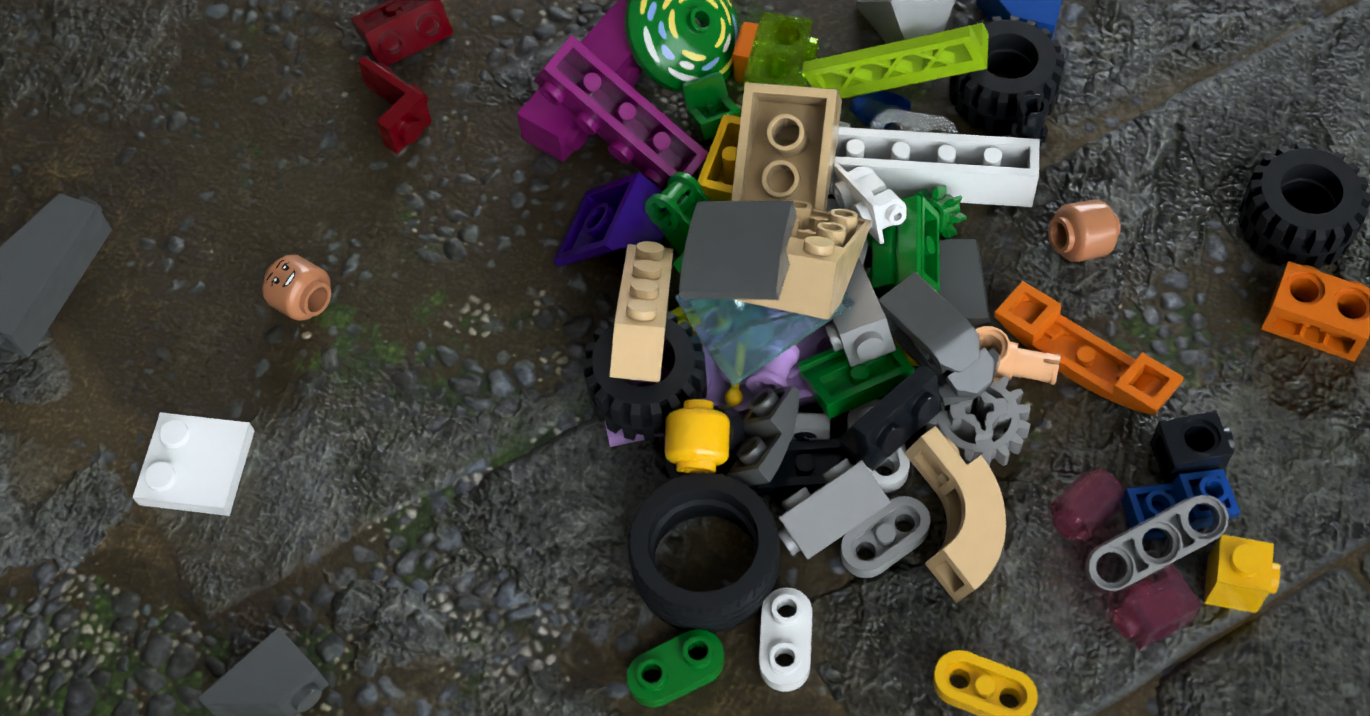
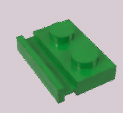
[797,342,915,419]

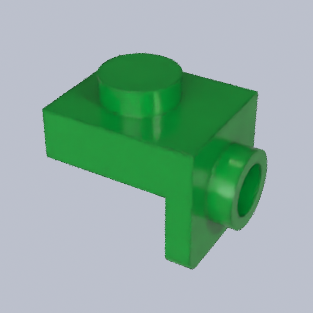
[681,72,741,140]

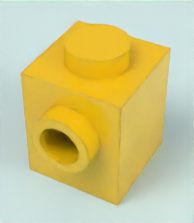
[1204,534,1281,613]

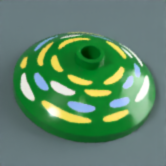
[624,0,740,93]

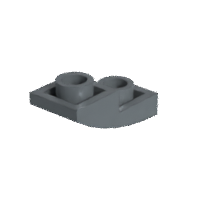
[727,385,800,486]

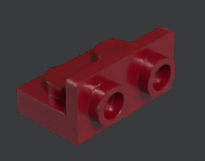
[351,0,453,66]

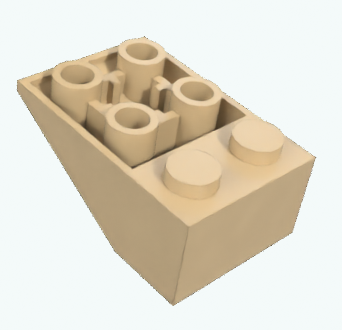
[733,200,871,320]

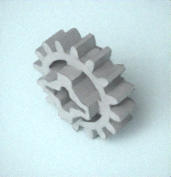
[924,376,1031,467]

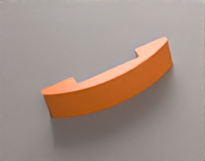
[994,281,1184,415]

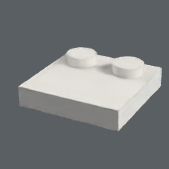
[132,412,255,516]

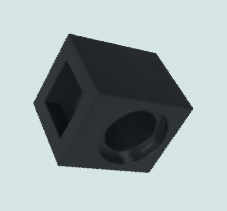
[1150,410,1235,484]

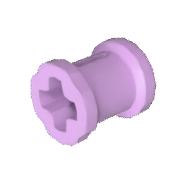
[746,337,800,395]

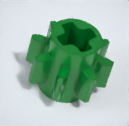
[916,185,967,239]

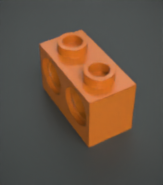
[1261,261,1370,362]

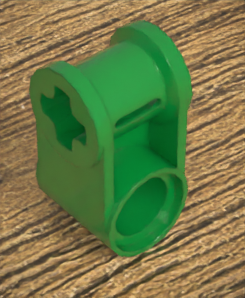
[645,172,710,257]

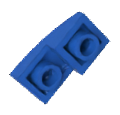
[1119,469,1241,541]

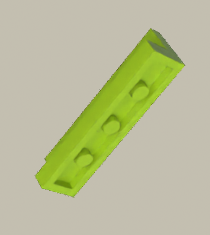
[802,23,989,99]

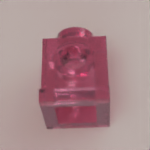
[1112,563,1202,650]

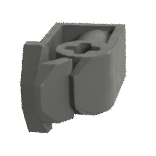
[878,272,1000,406]

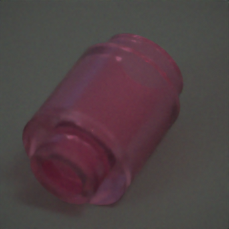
[1050,468,1124,541]

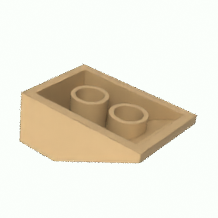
[731,82,842,211]

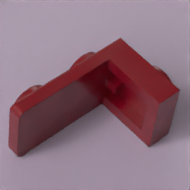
[358,56,432,155]

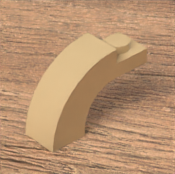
[904,426,1006,603]

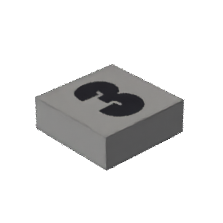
[791,412,830,441]

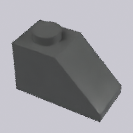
[198,627,329,716]

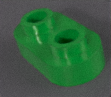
[627,629,725,707]

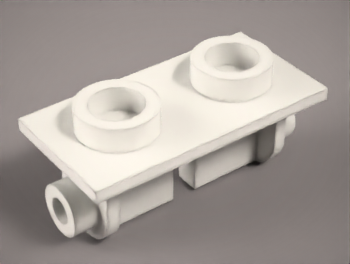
[832,163,907,245]

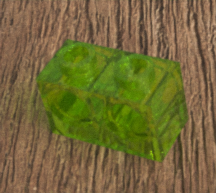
[743,11,819,87]

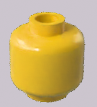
[664,399,730,474]

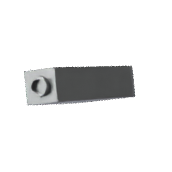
[0,193,113,358]

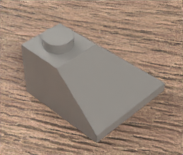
[855,0,955,44]

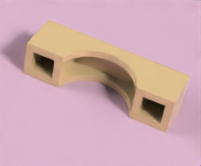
[610,241,673,382]

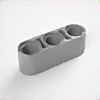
[1084,495,1229,591]

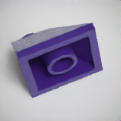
[553,172,666,267]

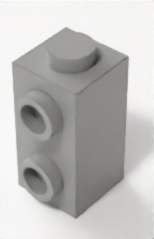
[821,258,896,367]
[778,458,891,560]

